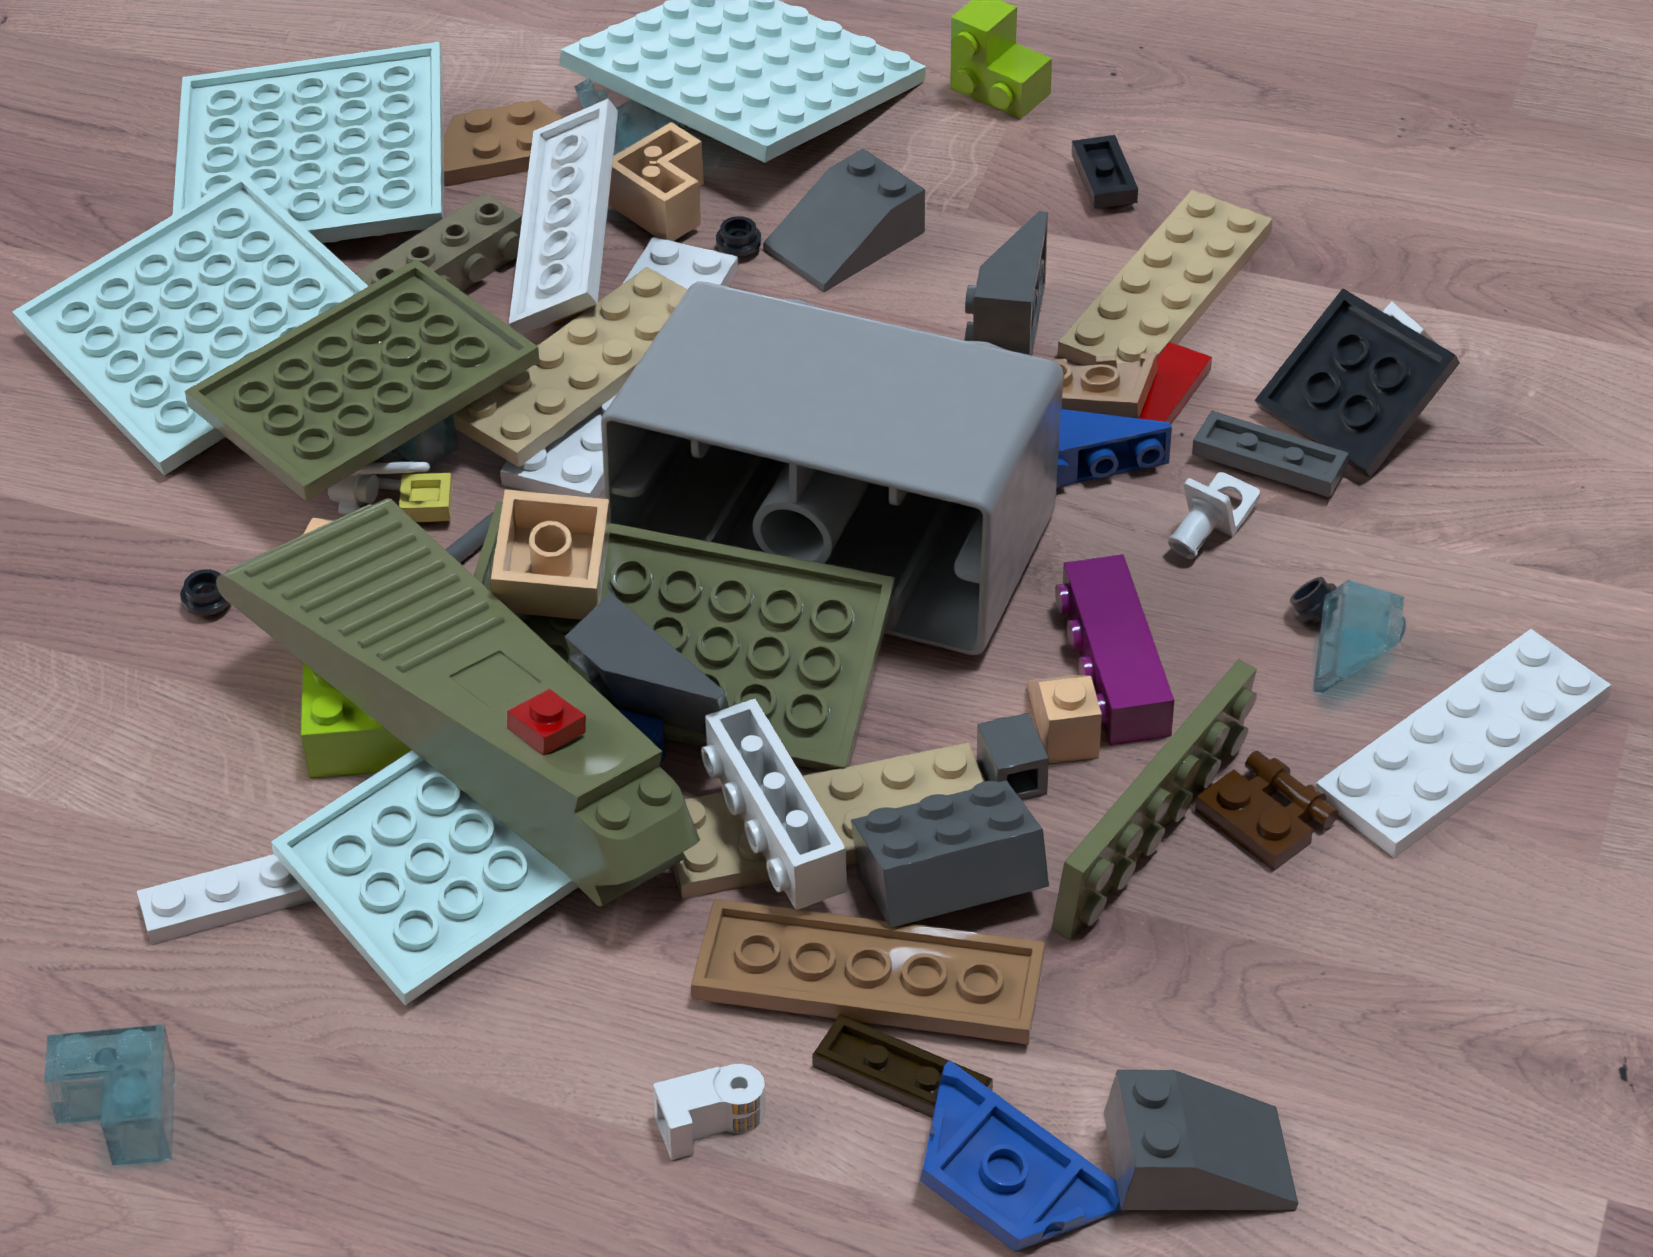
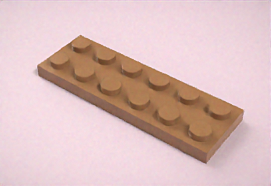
[691,899,1045,1045]

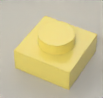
[399,473,453,522]

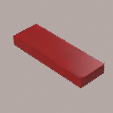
[1139,342,1212,424]

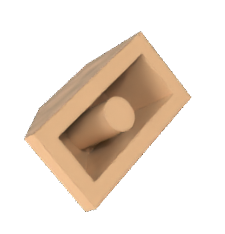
[1027,675,1102,764]

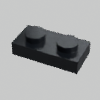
[1071,135,1138,209]

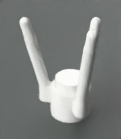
[328,462,430,515]

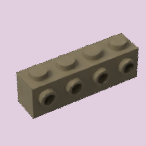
[355,192,522,292]

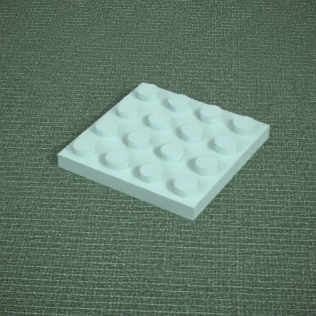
[271,750,578,1005]

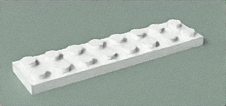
[500,237,738,498]

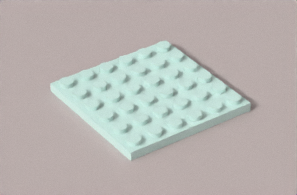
[560,0,926,163]
[172,42,445,243]
[12,173,368,475]

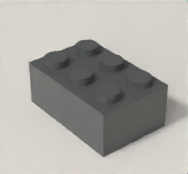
[851,781,1049,928]

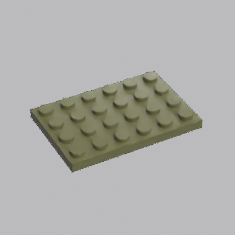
[184,259,540,502]

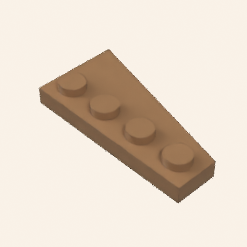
[1053,352,1158,419]

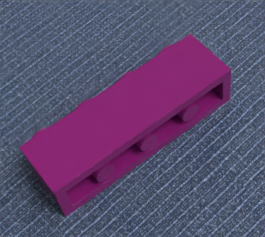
[1055,554,1174,745]

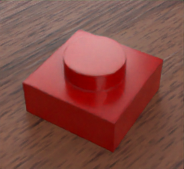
[507,689,586,756]

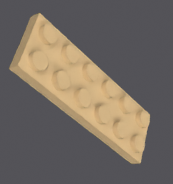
[1058,190,1272,366]
[448,267,688,467]
[672,742,984,899]

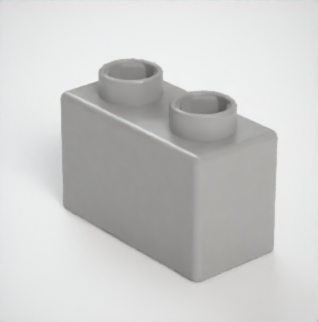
[601,281,1064,655]

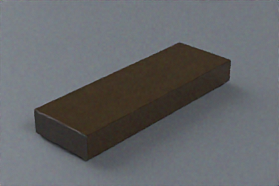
[812,1014,993,1118]

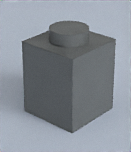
[977,713,1049,800]

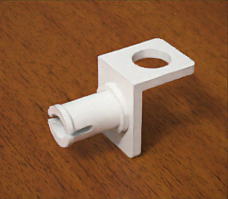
[1168,472,1261,559]

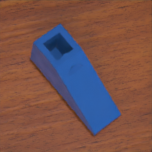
[1056,409,1172,487]

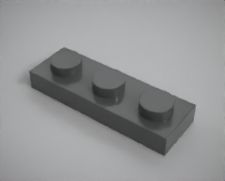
[1192,410,1349,498]

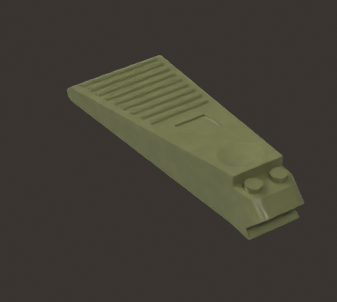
[216,498,700,906]

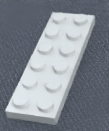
[509,99,618,335]
[1316,629,1611,858]

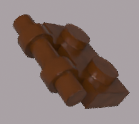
[1195,750,1339,871]

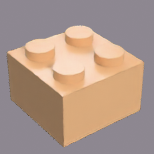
[491,490,610,620]

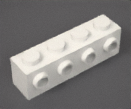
[701,699,847,910]

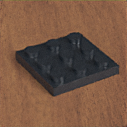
[1254,288,1460,478]

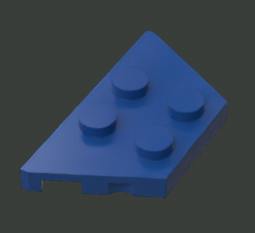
[920,1060,1123,1252]

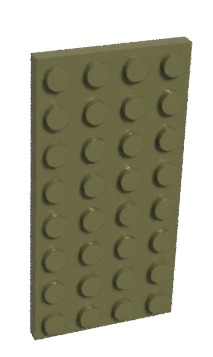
[474,502,896,771]

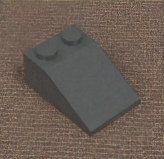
[763,149,925,292]
[965,211,1048,355]
[565,593,729,735]
[1104,1070,1298,1210]

